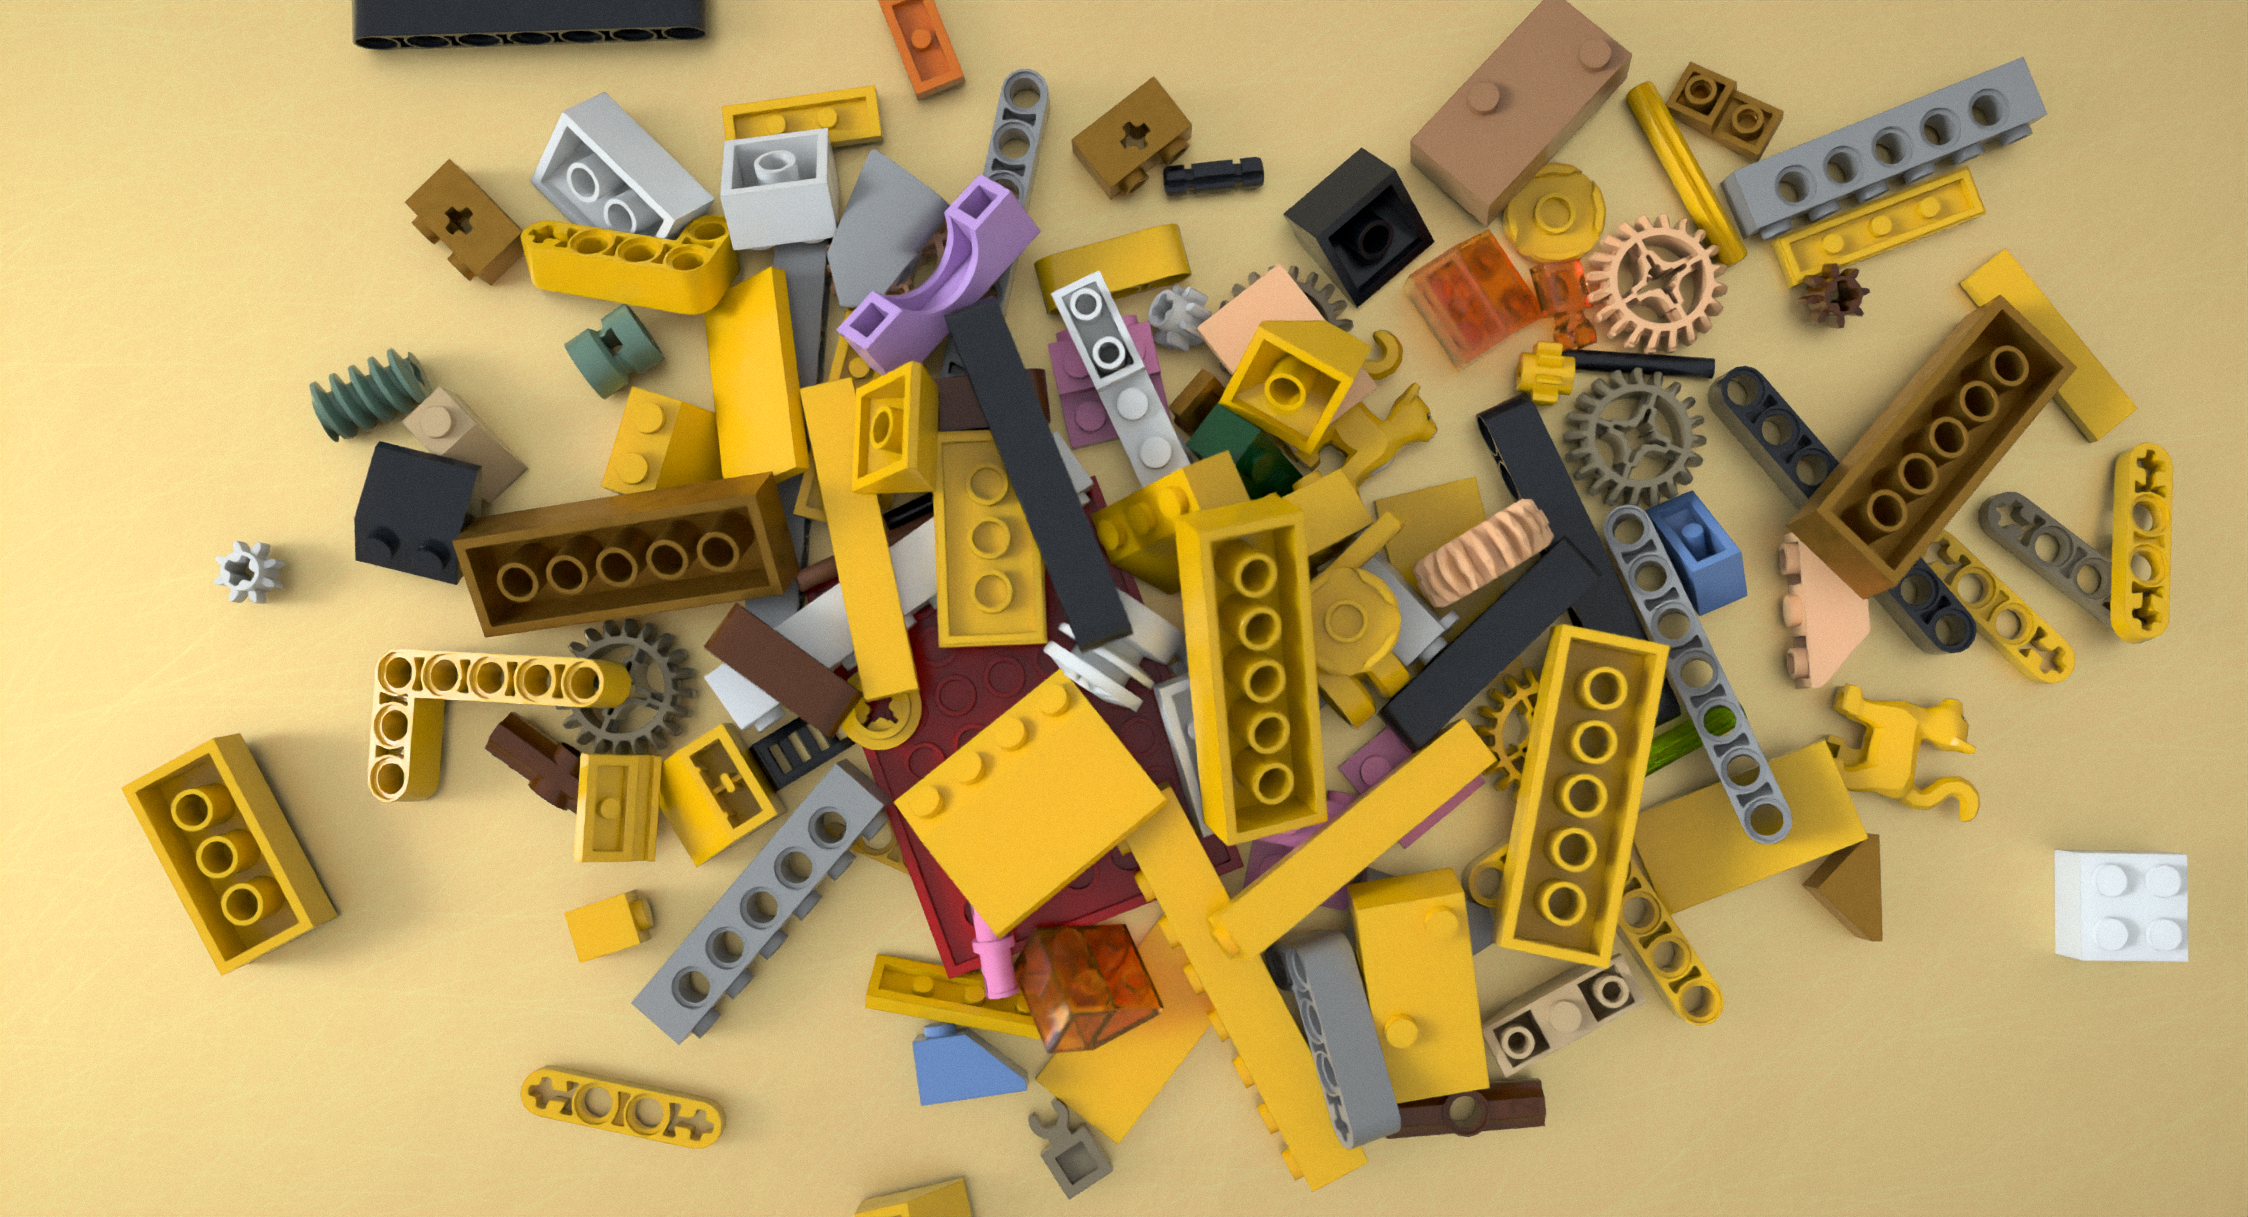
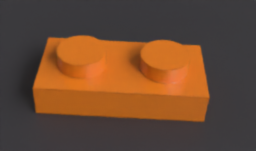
[878,0,966,100]

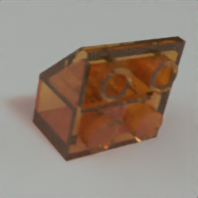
[1402,229,1547,372]
[1014,924,1164,1054]

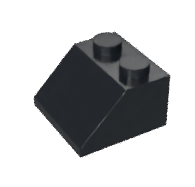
[1283,147,1435,308]
[354,441,482,585]

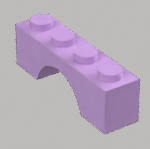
[837,174,1041,376]

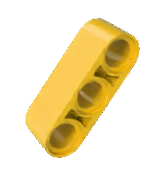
[1034,223,1192,315]

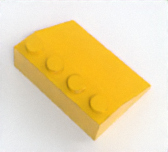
[894,669,1170,939]

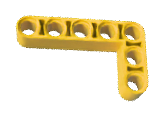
[368,649,631,802]
[1461,834,1724,1026]

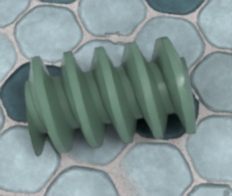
[309,348,432,442]

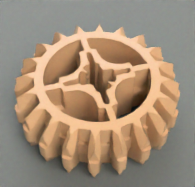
[1585,213,1728,355]
[1412,499,1554,608]

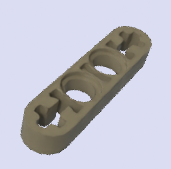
[1978,492,2149,631]

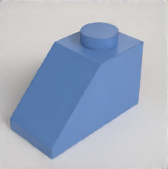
[1645,490,1748,616]
[912,1022,1029,1106]

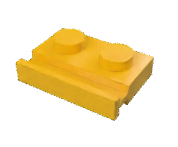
[574,753,662,862]

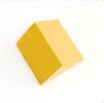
[852,361,939,494]

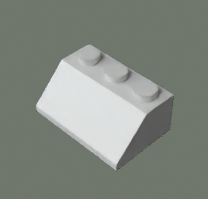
[530,92,715,241]

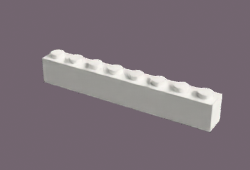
[704,431,1094,733]

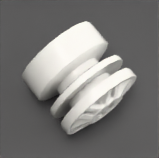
[1043,588,1186,712]

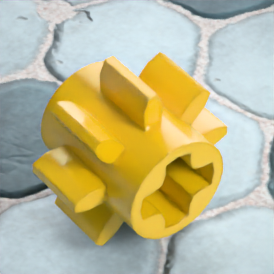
[1516,341,1575,407]

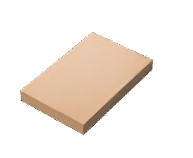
[1196,263,1378,454]

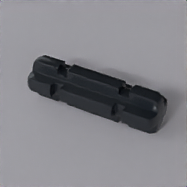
[1163,157,1264,197]

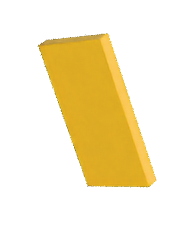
[704,266,810,484]
[933,430,1047,648]
[1373,476,1523,688]
[1633,738,1869,915]
[1035,912,1215,1145]

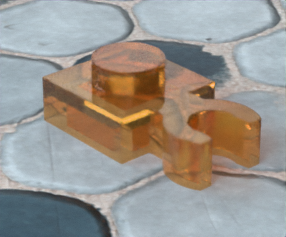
[1529,258,1597,352]

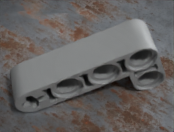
[1266,929,1401,1150]

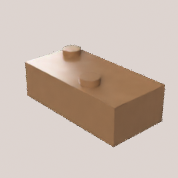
[1410,0,1632,227]

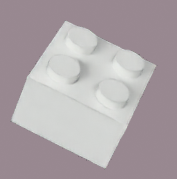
[720,128,839,250]
[2054,849,2188,962]

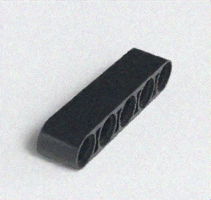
[1376,535,1603,753]

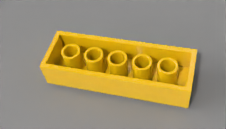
[1174,495,1328,846]
[1490,624,1670,969]

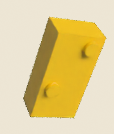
[121,733,338,976]
[1347,867,1490,1104]

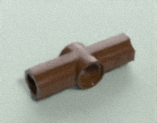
[485,712,582,815]
[1385,1078,1546,1139]

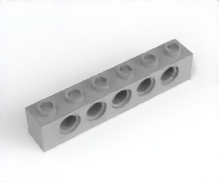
[1720,57,2047,241]
[631,758,893,1045]

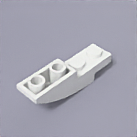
[1051,270,1190,488]

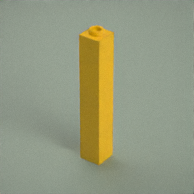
[1207,718,1497,962]

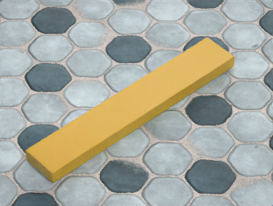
[799,377,920,702]

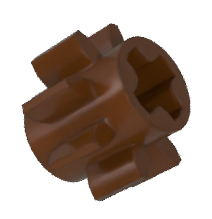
[1798,263,1870,328]

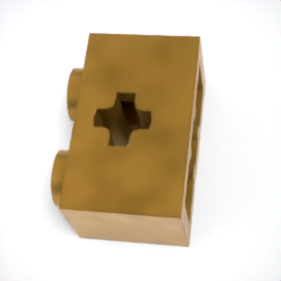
[1072,76,1192,200]
[405,159,524,286]

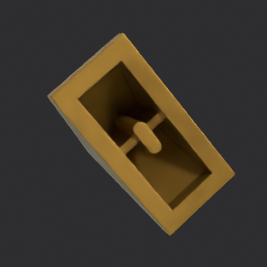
[1802,833,1883,942]

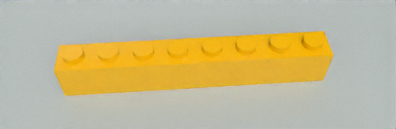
[1117,780,1369,1192]

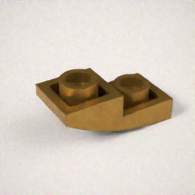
[1665,62,1784,162]

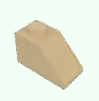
[402,386,528,504]

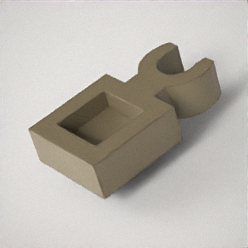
[1028,1097,1114,1200]

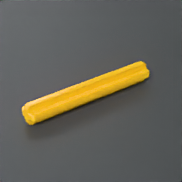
[1626,81,1747,268]

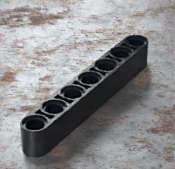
[352,0,708,50]
[944,295,1134,655]
[1708,366,1977,655]
[1476,392,1681,729]

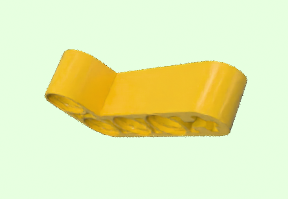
[520,214,740,315]

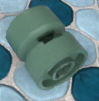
[564,304,665,400]

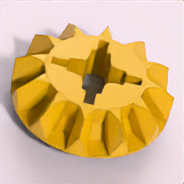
[841,671,922,750]

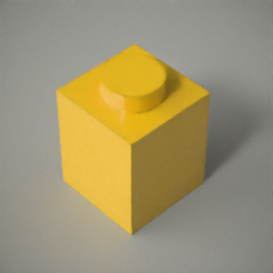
[564,889,654,963]

